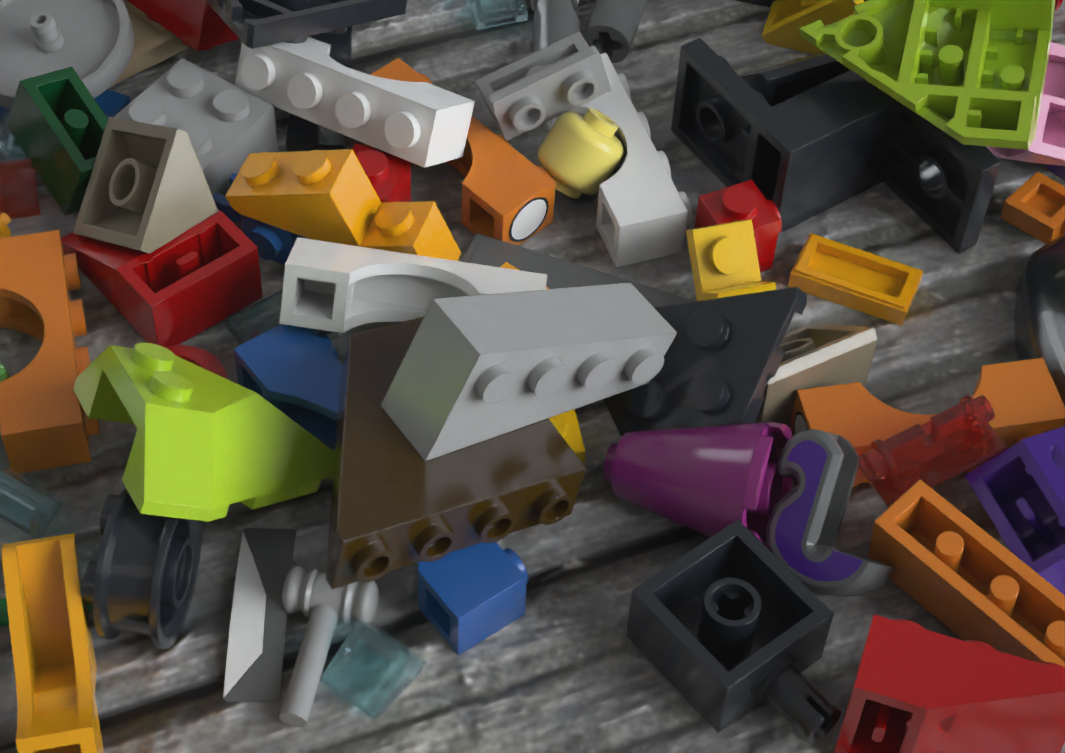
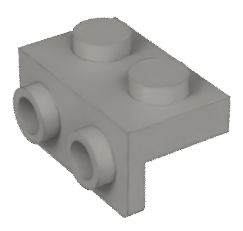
[475,31,611,141]

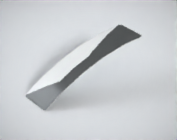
[223,528,296,703]

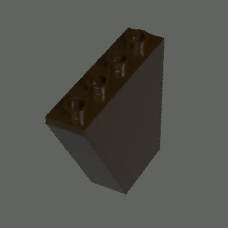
[326,317,586,589]

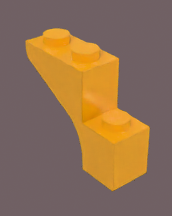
[225,149,461,261]
[1,533,104,753]

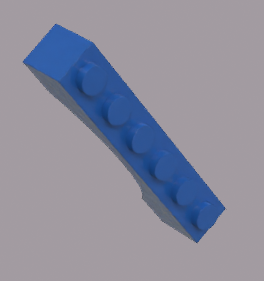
[234,324,529,655]

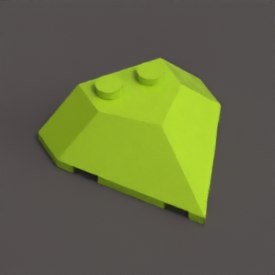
[799,0,1055,150]
[73,342,335,522]

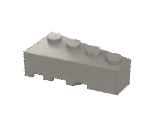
[381,283,677,461]

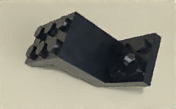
[671,38,1001,254]

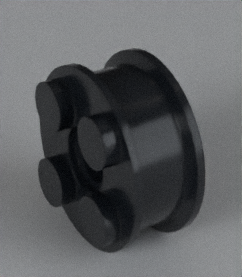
[81,488,202,649]

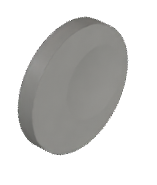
[0,0,135,110]

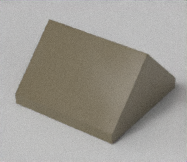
[73,117,218,254]
[754,324,878,427]

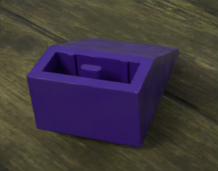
[965,426,1065,595]

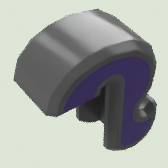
[766,429,896,597]

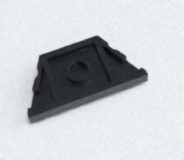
[208,0,407,49]
[603,287,807,437]

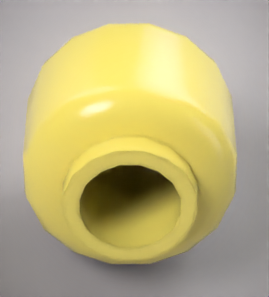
[537,107,625,199]

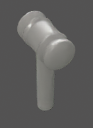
[279,566,379,727]

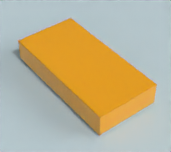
[788,233,924,326]

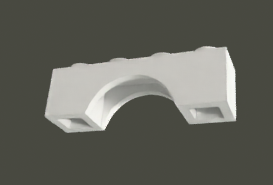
[235,36,475,168]
[547,53,692,267]
[279,237,547,333]

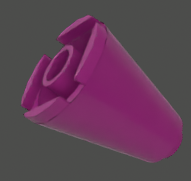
[604,422,792,546]

